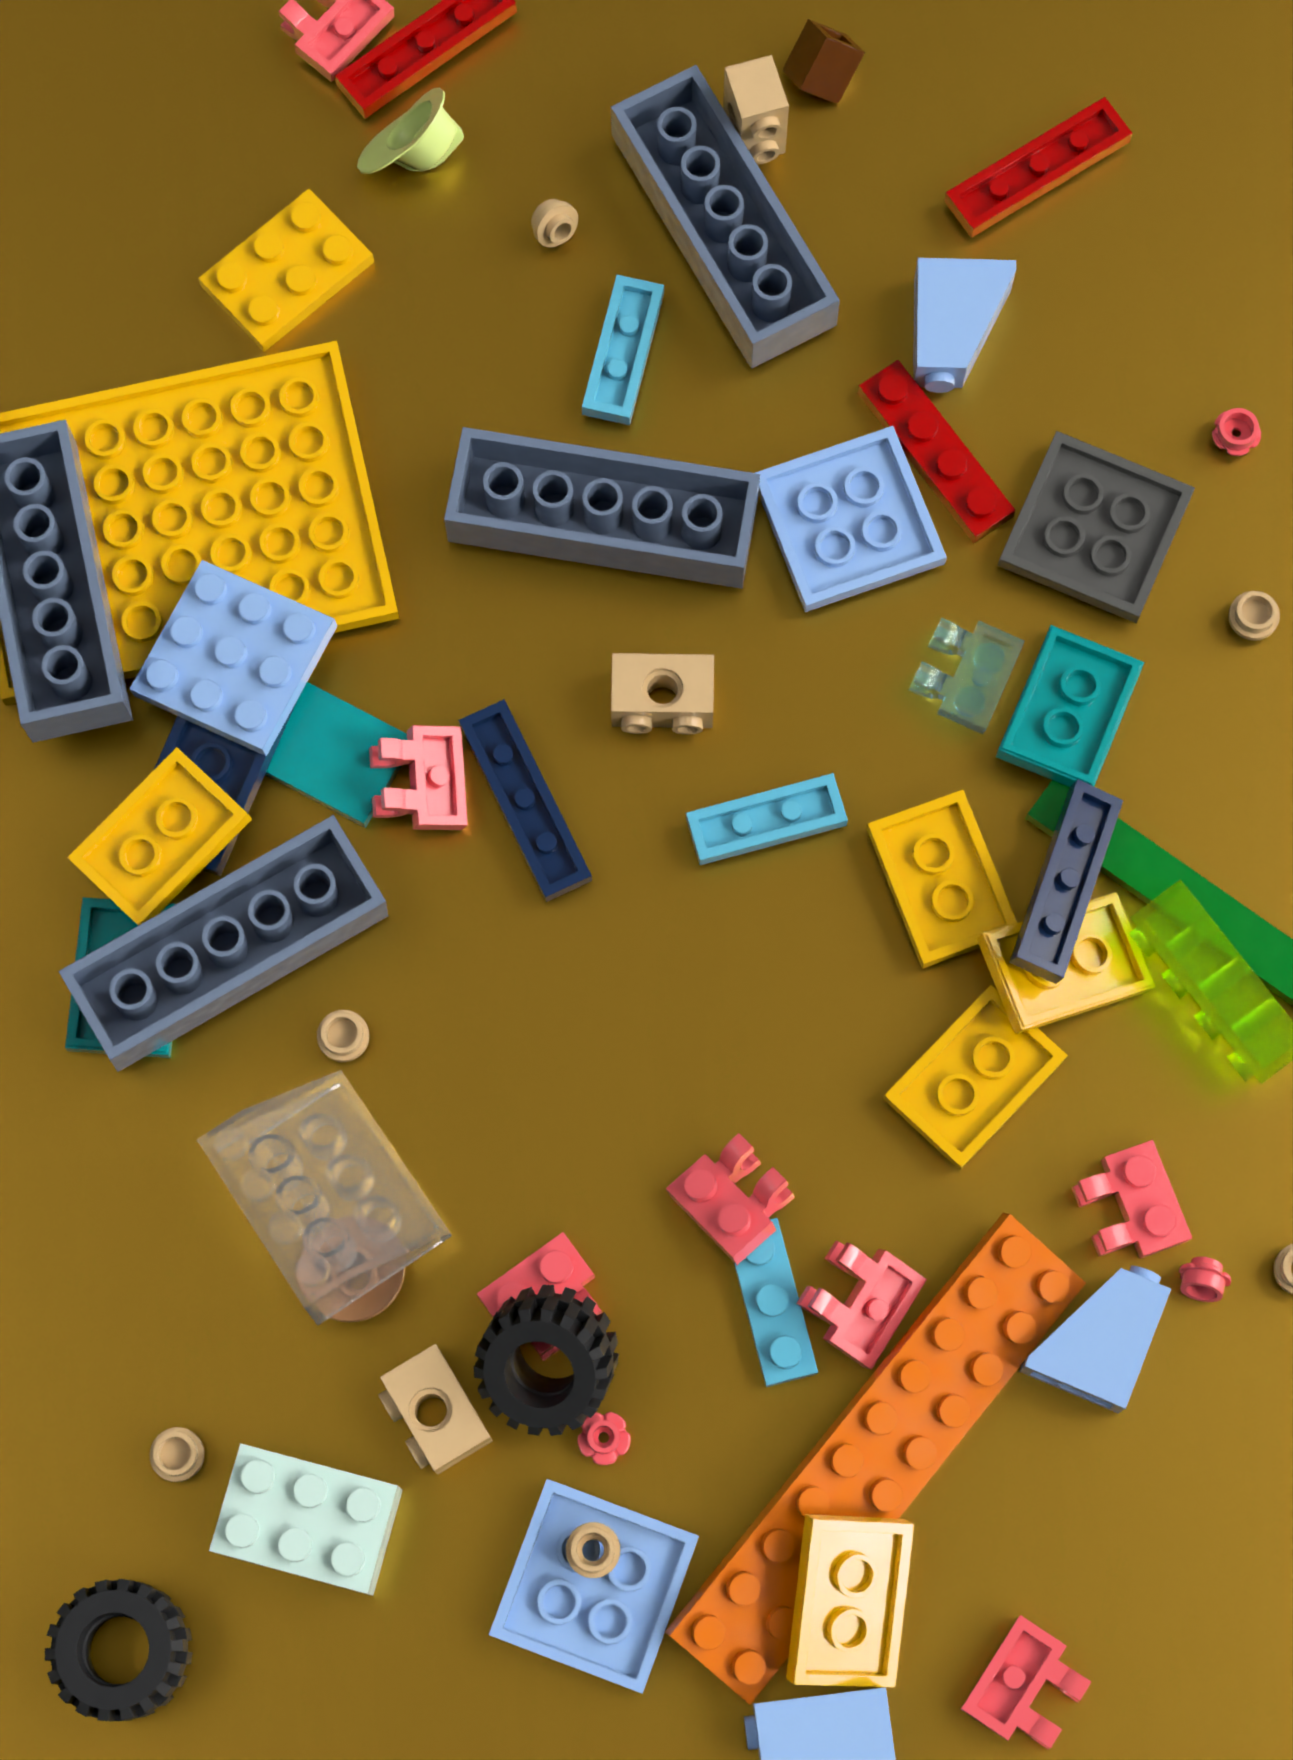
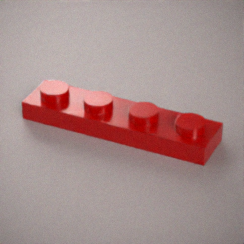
[335,0,517,119]
[944,97,1133,238]
[857,360,1016,544]

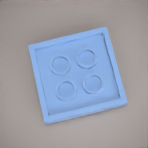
[755,426,947,612]
[130,560,338,756]
[489,1479,699,1694]

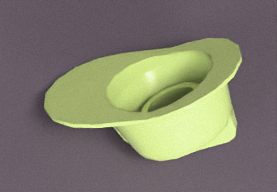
[357,87,464,174]

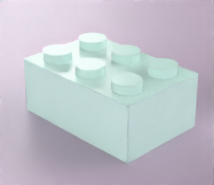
[209,1443,403,1596]

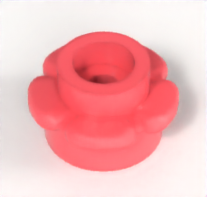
[1212,408,1261,456]
[1179,1257,1231,1302]
[577,1412,631,1465]

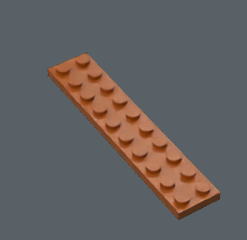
[665,1213,1086,1705]

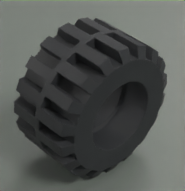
[474,1285,619,1436]
[45,1579,193,1722]

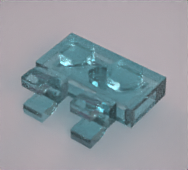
[908,617,1025,734]

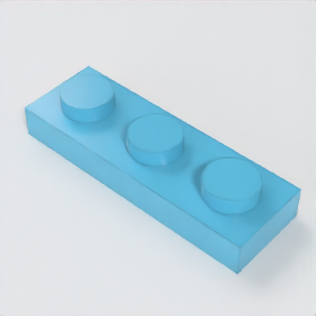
[582,275,664,425]
[686,773,848,865]
[733,1218,818,1387]

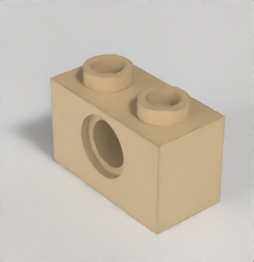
[723,55,789,164]
[611,653,714,734]
[378,1344,493,1475]

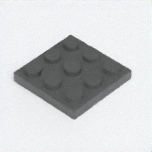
[998,431,1195,623]

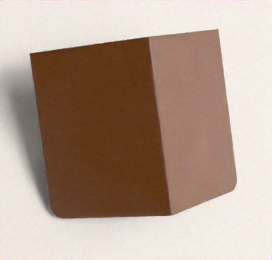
[783,19,865,103]

